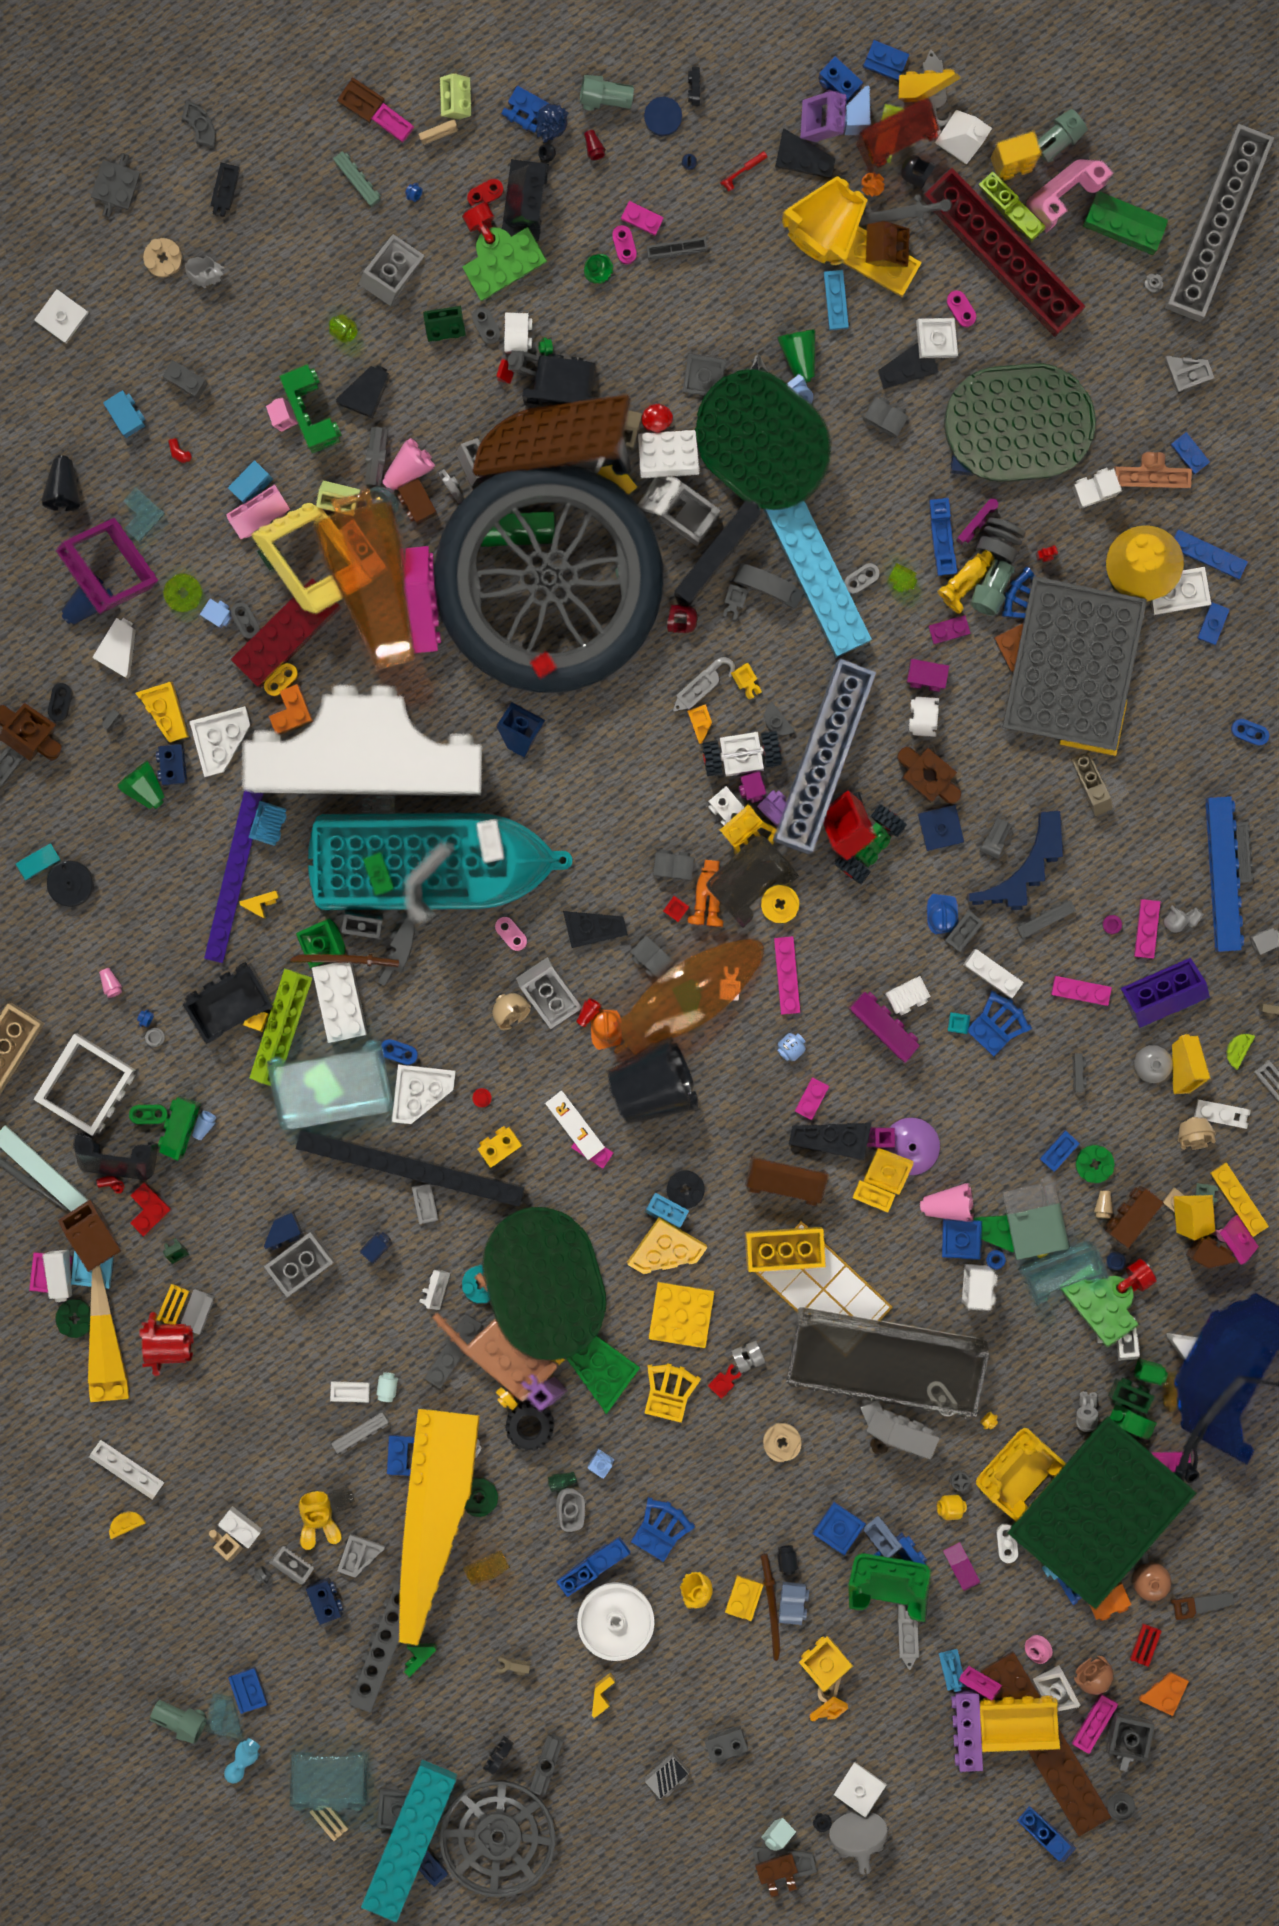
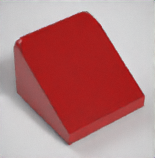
[496,359,514,384]

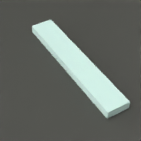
[0,1125,88,1211]

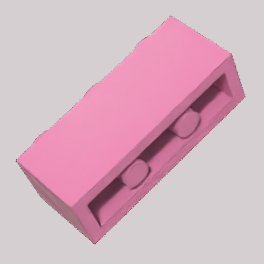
[226,485,290,539]

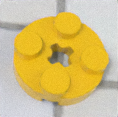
[761,885,799,923]

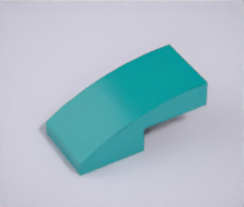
[15,843,60,881]

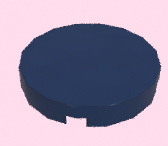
[644,97,682,136]

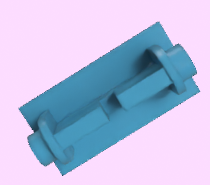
[939,1649,966,1692]

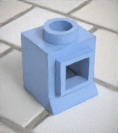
[588,1449,614,1479]

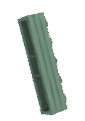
[333,151,381,208]

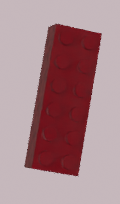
[230,578,341,688]

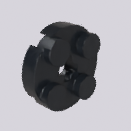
[667,1170,705,1209]
[483,1736,513,1775]

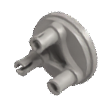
[829,1811,888,1874]

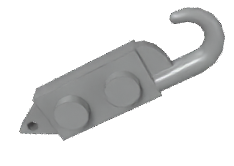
[922,50,952,127]
[673,657,735,712]
[898,1604,919,1670]

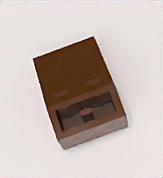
[58,1200,121,1272]

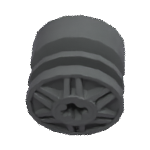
[976,518,1026,564]

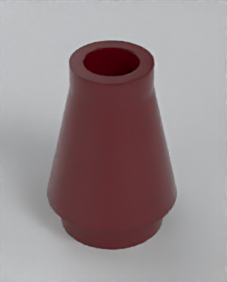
[584,130,606,161]

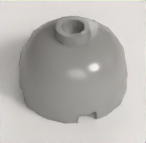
[1134,1045,1173,1083]

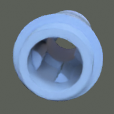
[192,1111,216,1140]

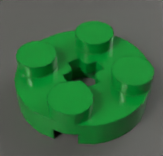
[1075,1145,1114,1183]

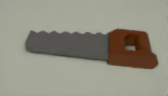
[1171,1593,1234,1620]

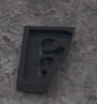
[878,342,939,390]
[563,911,628,948]

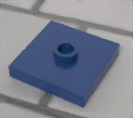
[942,1219,982,1260]
[813,1502,866,1556]

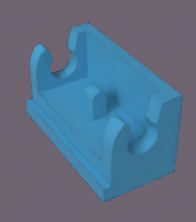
[228,460,274,504]
[645,1193,689,1229]

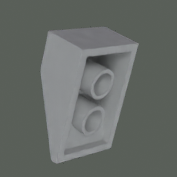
[359,234,425,306]
[516,957,582,1029]

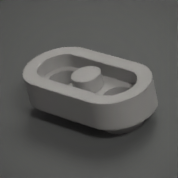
[844,563,879,594]

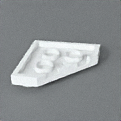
[190,706,251,777]
[392,1065,456,1124]

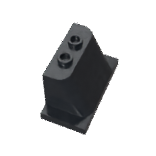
[502,159,549,241]
[522,354,598,405]

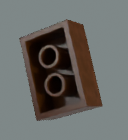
[1105,1186,1164,1248]

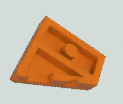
[1139,1672,1189,1716]

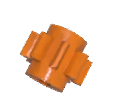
[861,172,885,197]

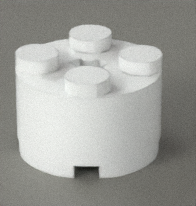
[909,697,939,737]

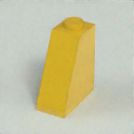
[1172,1034,1210,1094]

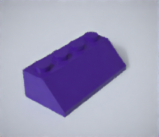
[1121,958,1210,1028]

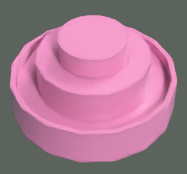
[1025,1635,1052,1664]

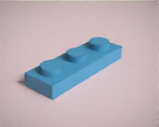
[823,270,849,331]

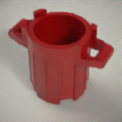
[139,1312,194,1376]

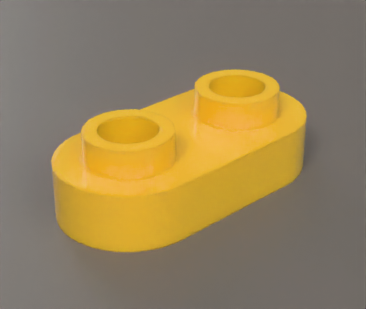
[264,663,298,696]

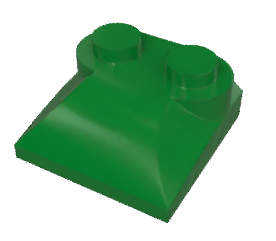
[296,919,345,969]

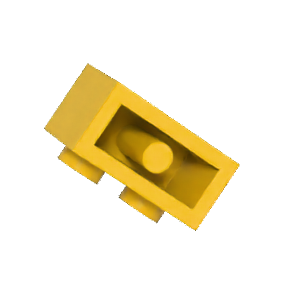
[478,1126,523,1168]

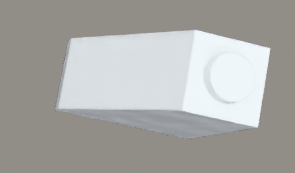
[93,618,136,679]
[43,1250,72,1302]

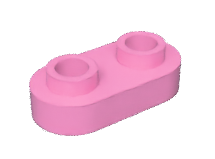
[495,917,527,951]

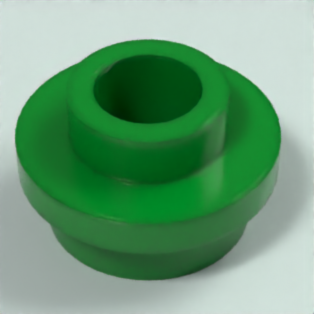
[538,337,553,356]

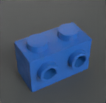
[818,57,863,104]

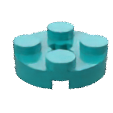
[462,1265,490,1303]

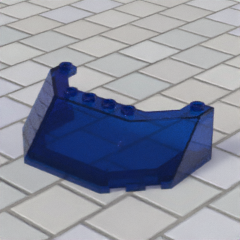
[1174,1293,1279,1465]

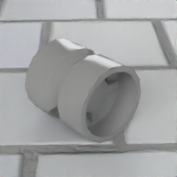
[731,1340,765,1373]

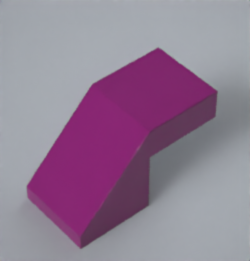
[867,1127,895,1147]
[943,1542,981,1591]

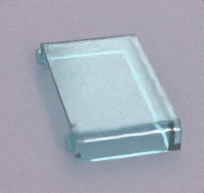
[267,1040,394,1130]

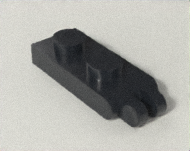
[211,162,240,217]

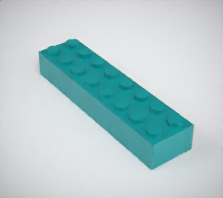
[361,1759,457,1923]

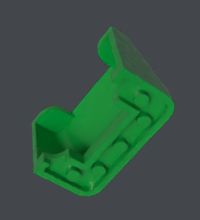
[848,1553,930,1622]

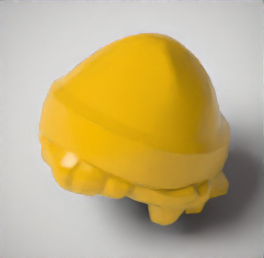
[680,1572,713,1609]

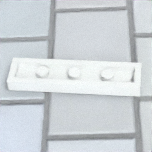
[89,1440,164,1500]

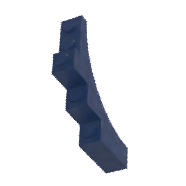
[967,811,1063,910]

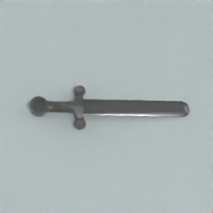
[859,194,952,227]

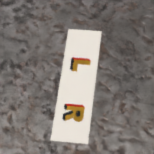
[545,1091,605,1160]

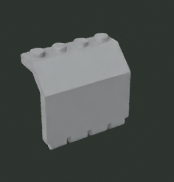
[407,844,454,922]

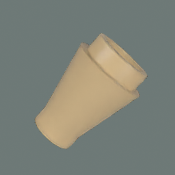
[1094,1191,1113,1219]

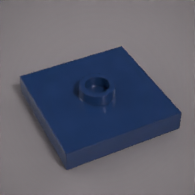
[918,805,964,851]

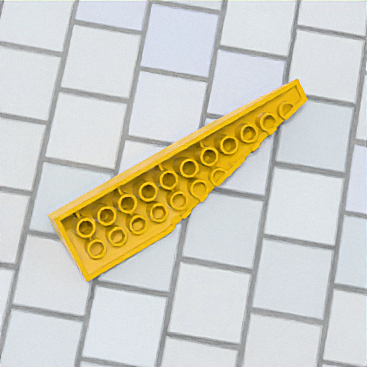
[399,1409,480,1645]

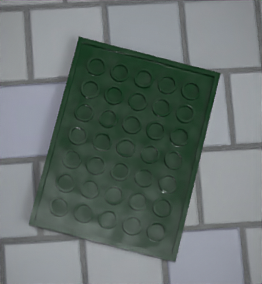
[1007,1415,1197,1610]

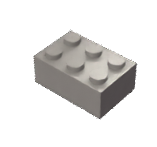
[264,1230,335,1297]
[867,1409,940,1459]

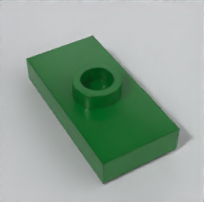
[363,852,395,895]

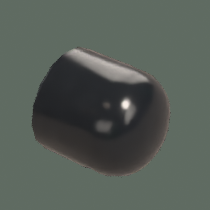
[901,155,936,189]

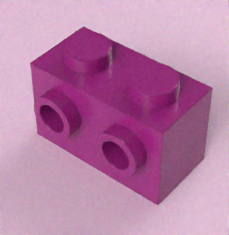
[739,772,766,803]

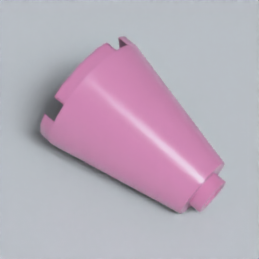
[920,1183,974,1222]

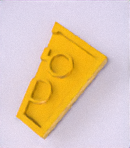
[136,682,189,743]

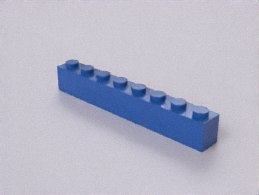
[1205,797,1244,952]

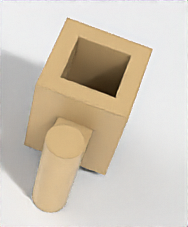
[209,1530,243,1562]

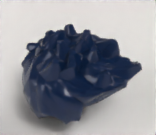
[536,103,569,143]

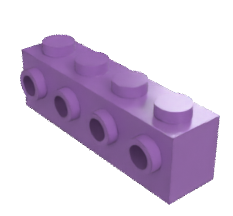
[951,1690,983,1772]

